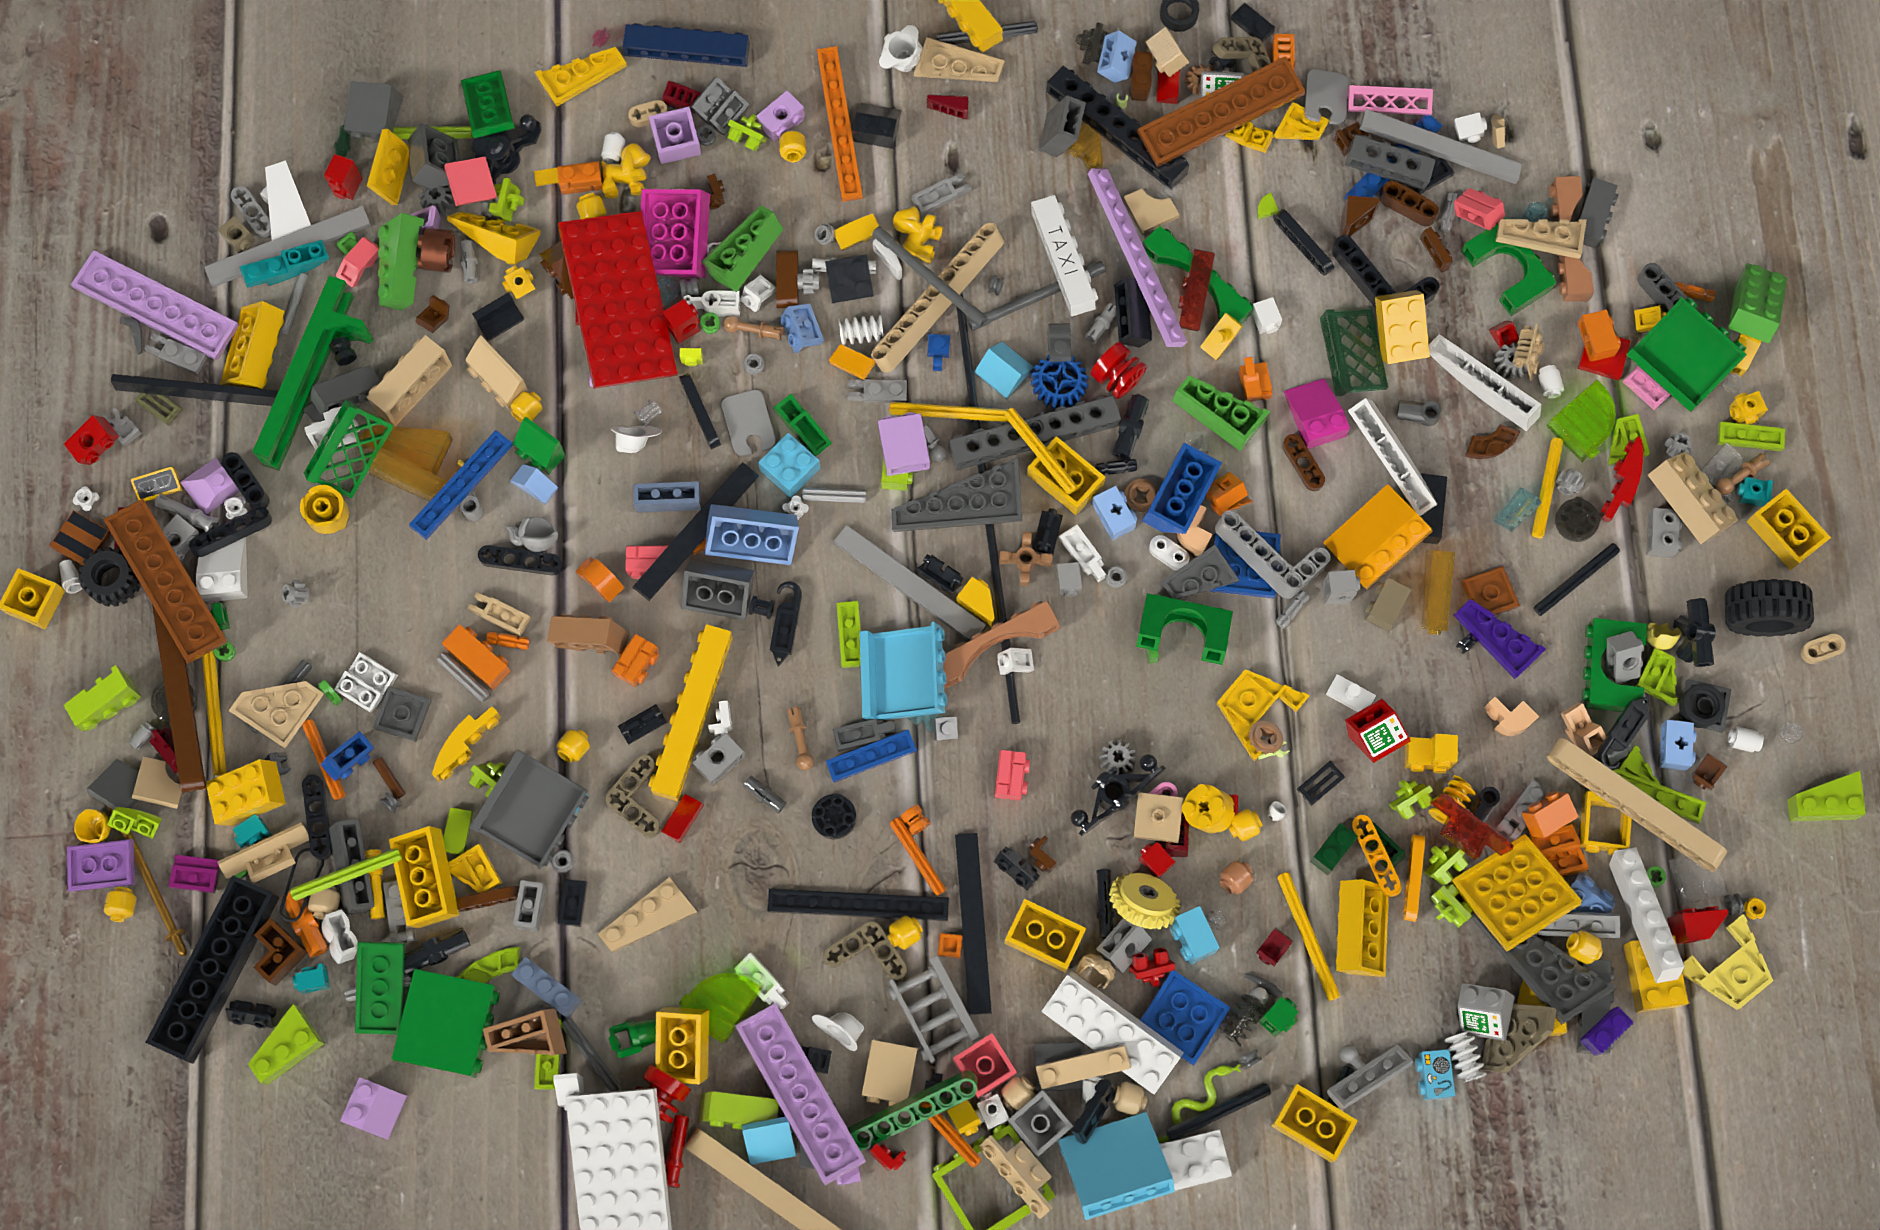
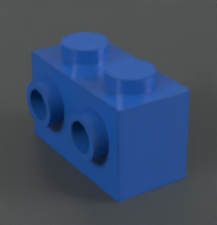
[321,731,374,781]

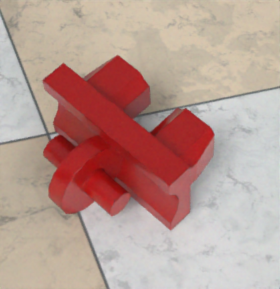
[1129,947,1175,987]

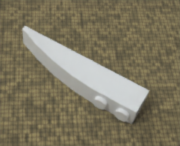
[1429,334,1541,431]
[1348,398,1437,516]

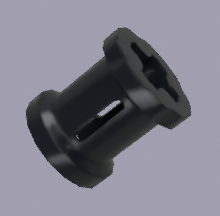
[749,596,775,620]

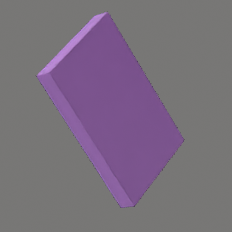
[67,839,135,892]

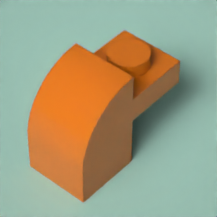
[575,557,625,603]

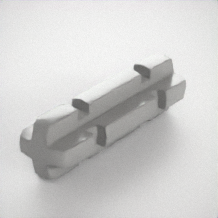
[1439,192,1459,232]
[1276,590,1309,628]

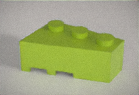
[64,665,141,732]
[1787,771,1866,821]
[248,1004,325,1085]
[698,1091,779,1130]

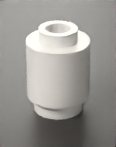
[601,132,625,164]
[1538,365,1564,399]
[1728,726,1764,753]

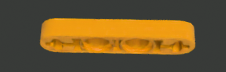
[1352,815,1402,897]
[1403,834,1425,922]

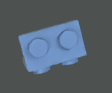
[1570,873,1616,913]

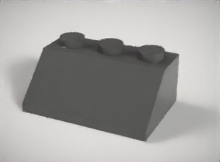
[408,123,460,189]
[681,559,754,620]

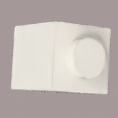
[1251,297,1282,334]

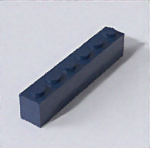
[622,23,750,67]

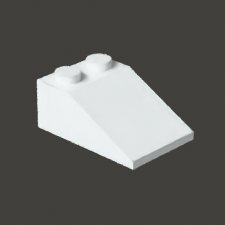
[196,537,248,602]

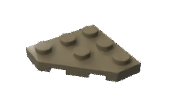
[1481,1004,1557,1074]

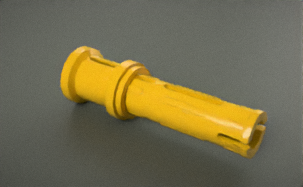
[365,849,385,920]

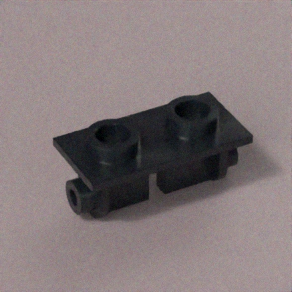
[1033,508,1063,556]
[917,554,964,594]
[618,704,667,745]
[994,847,1040,891]
[225,1000,277,1029]

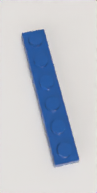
[1344,115,1443,199]
[409,430,513,540]

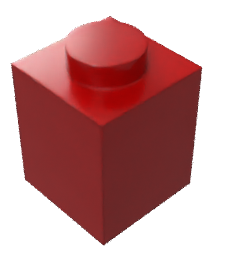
[1139,842,1175,879]

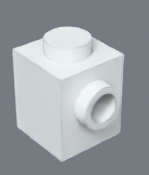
[1454,112,1487,143]
[975,1093,1009,1131]

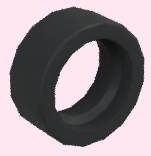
[1160,0,1199,32]
[1679,684,1726,728]

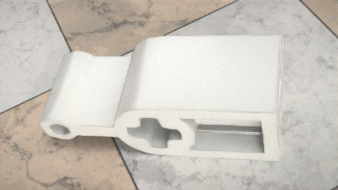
[684,290,741,317]

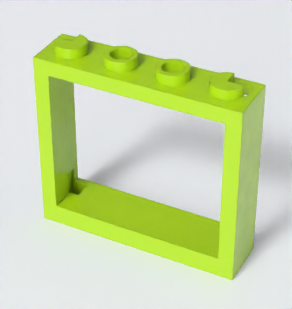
[932,1123,1056,1230]

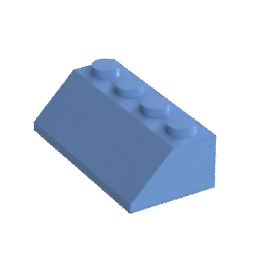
[705,504,799,565]

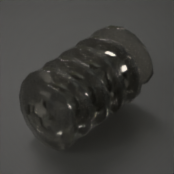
[1220,994,1267,1047]

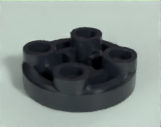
[812,794,856,840]

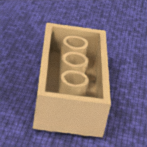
[367,335,452,427]
[1648,451,1739,544]

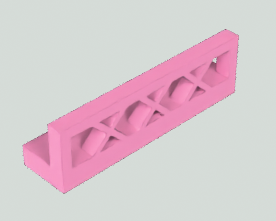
[1347,85,1433,115]

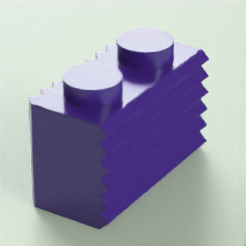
[1580,1006,1633,1056]

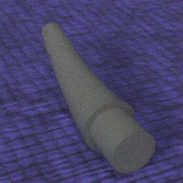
[1245,973,1283,999]

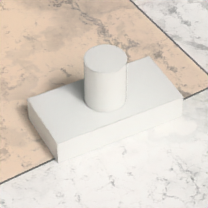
[1326,674,1376,712]

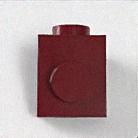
[1256,927,1293,967]

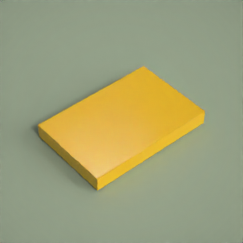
[367,129,410,205]

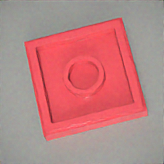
[444,157,497,206]

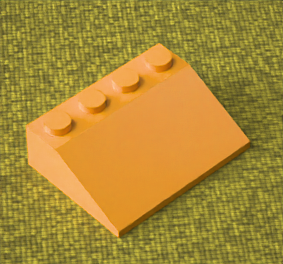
[1323,484,1433,590]

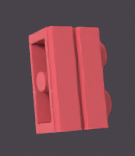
[1454,188,1505,231]
[626,545,669,579]
[995,750,1030,801]

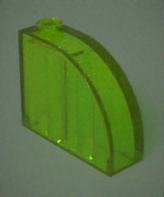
[1547,380,1616,463]
[679,972,765,1044]

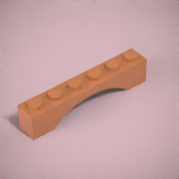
[1548,176,1594,302]
[943,601,1061,690]

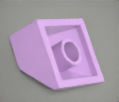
[180,458,240,515]

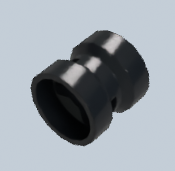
[329,337,357,366]

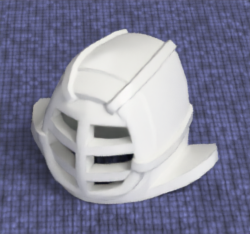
[879,25,923,72]

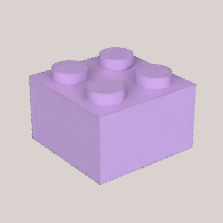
[649,107,701,164]

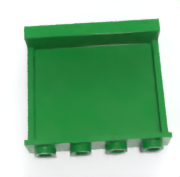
[1626,297,1747,412]
[391,969,500,1078]

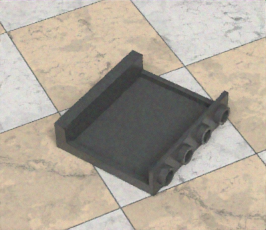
[469,749,589,869]

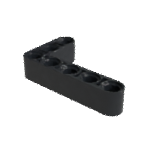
[1332,235,1440,309]

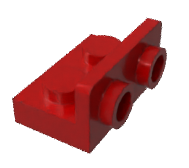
[868,1144,906,1171]

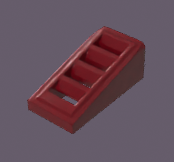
[662,80,701,113]
[927,95,969,120]
[1165,812,1189,857]

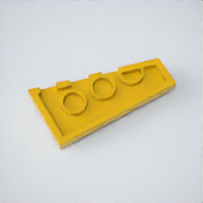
[534,47,627,107]

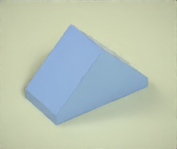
[510,464,558,505]

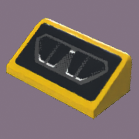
[131,466,182,502]

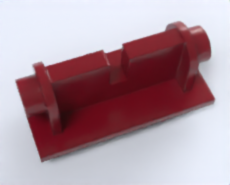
[149,727,178,774]

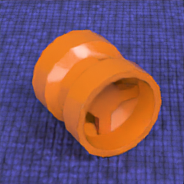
[900,804,931,835]

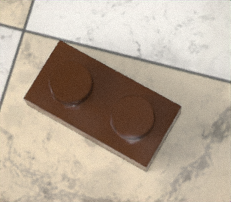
[1420,227,1453,273]

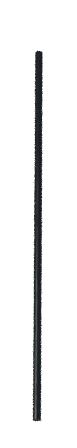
[956,293,1020,724]

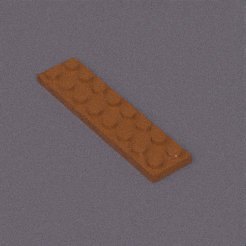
[1137,56,1306,167]
[103,499,227,664]

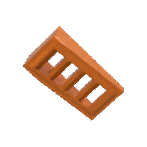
[1272,34,1295,70]

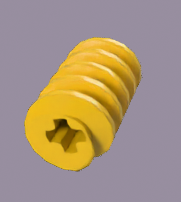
[1428,775,1476,824]

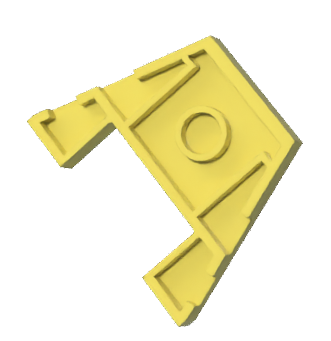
[1682,914,1773,1010]

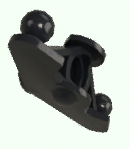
[472,114,542,186]
[1070,754,1166,836]

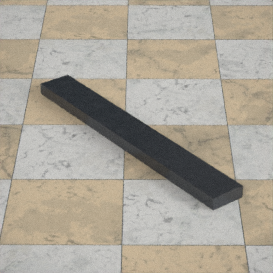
[111,374,278,406]
[632,462,759,601]
[955,833,992,1015]
[767,889,949,921]

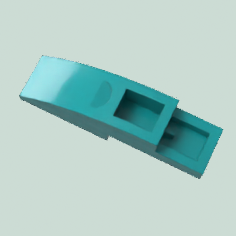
[240,240,329,288]

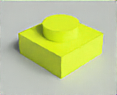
[680,348,703,366]

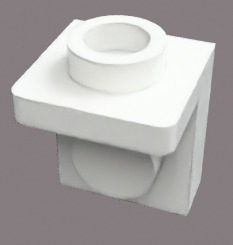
[740,275,776,312]
[997,648,1034,675]
[708,701,733,736]

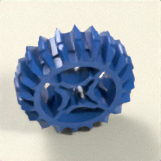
[1031,354,1088,409]

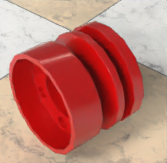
[1090,341,1147,399]
[635,1065,692,1124]

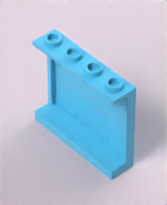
[860,622,947,720]
[1058,1112,1175,1220]

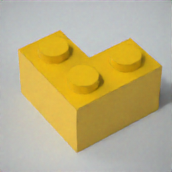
[1404,734,1458,774]

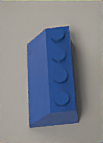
[1142,443,1222,534]

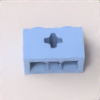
[1097,31,1136,83]
[1092,486,1137,540]
[1659,720,1697,771]

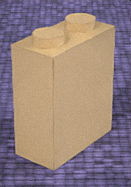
[862,1040,918,1107]

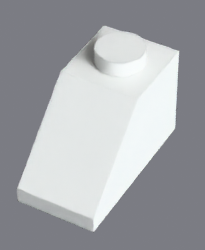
[554,1073,584,1111]

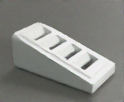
[873,239,902,280]

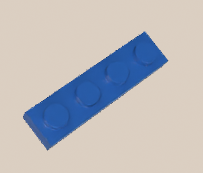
[825,730,917,783]

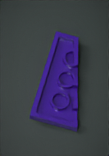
[1453,599,1546,679]

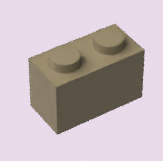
[1365,578,1412,632]

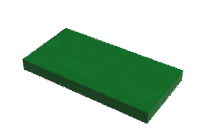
[461,70,515,138]
[355,941,405,1035]

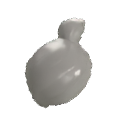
[506,516,558,552]

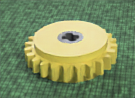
[1109,872,1181,929]

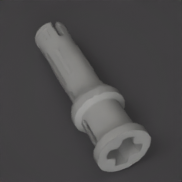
[154,494,219,532]

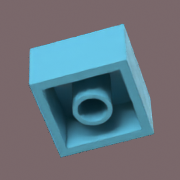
[758,433,821,498]
[1170,906,1220,965]

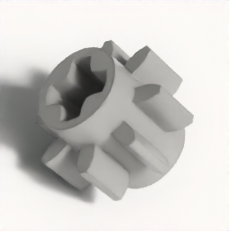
[798,269,819,294]
[1664,433,1694,457]
[1555,469,1585,496]
[281,580,309,607]

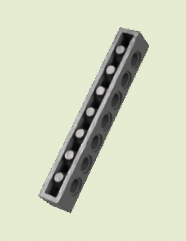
[948,395,1121,471]

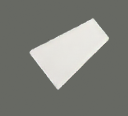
[265,161,311,240]

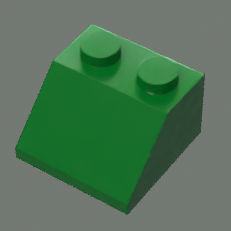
[513,417,566,475]

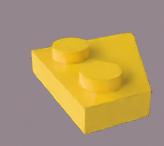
[1274,102,1329,140]
[449,844,502,893]

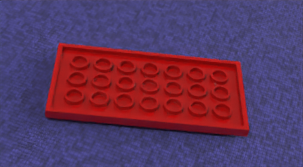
[558,211,678,389]

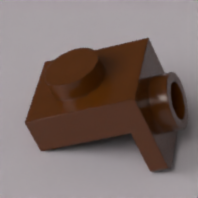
[707,173,725,210]
[416,295,450,333]
[1692,753,1727,790]
[1029,835,1056,873]

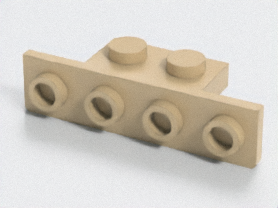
[218,823,309,883]
[979,1135,1053,1219]

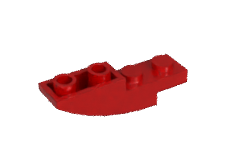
[1601,436,1643,523]

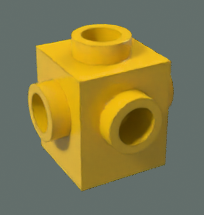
[502,265,535,299]
[1729,391,1768,425]

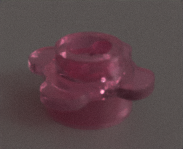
[592,27,610,48]

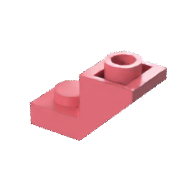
[336,237,379,288]

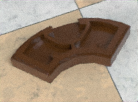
[1465,424,1521,459]

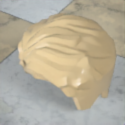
[1075,954,1115,989]

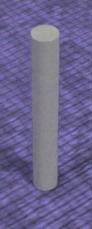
[281,273,308,334]

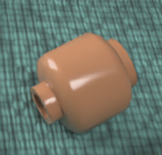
[1220,861,1253,894]

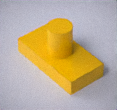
[1200,313,1243,360]

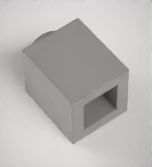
[1056,562,1082,597]

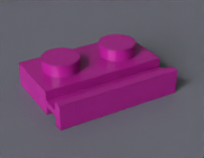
[168,855,220,893]

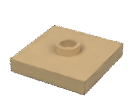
[1133,792,1183,843]

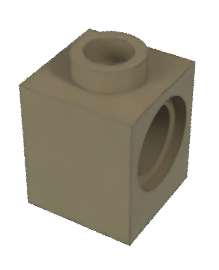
[218,216,255,254]

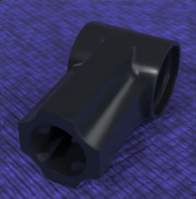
[1462,787,1500,831]

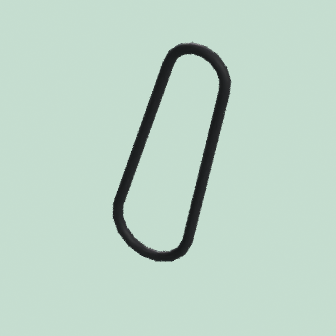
[279,848,324,922]

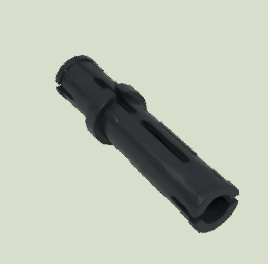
[1096,869,1115,939]

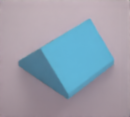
[974,342,1034,399]

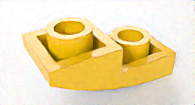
[1225,122,1274,153]
[834,213,879,251]

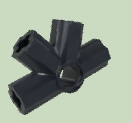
[1673,598,1716,667]

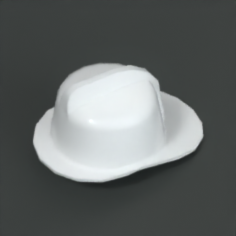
[611,426,662,453]
[812,1012,864,1051]

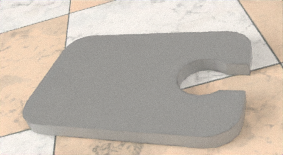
[1304,69,1348,125]
[722,390,776,457]

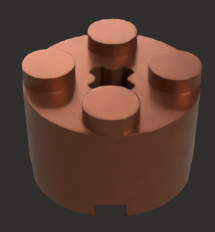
[417,228,455,273]

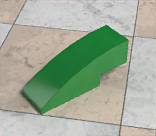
[772,394,832,457]

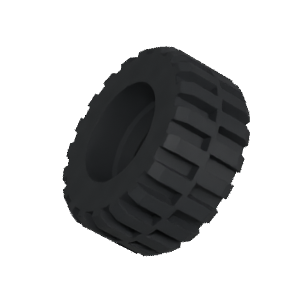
[1724,579,1814,637]

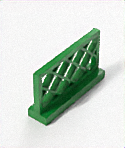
[303,399,394,498]

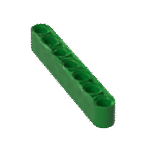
[847,1071,978,1151]

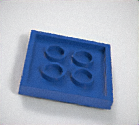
[1209,531,1281,599]
[1140,970,1231,1066]

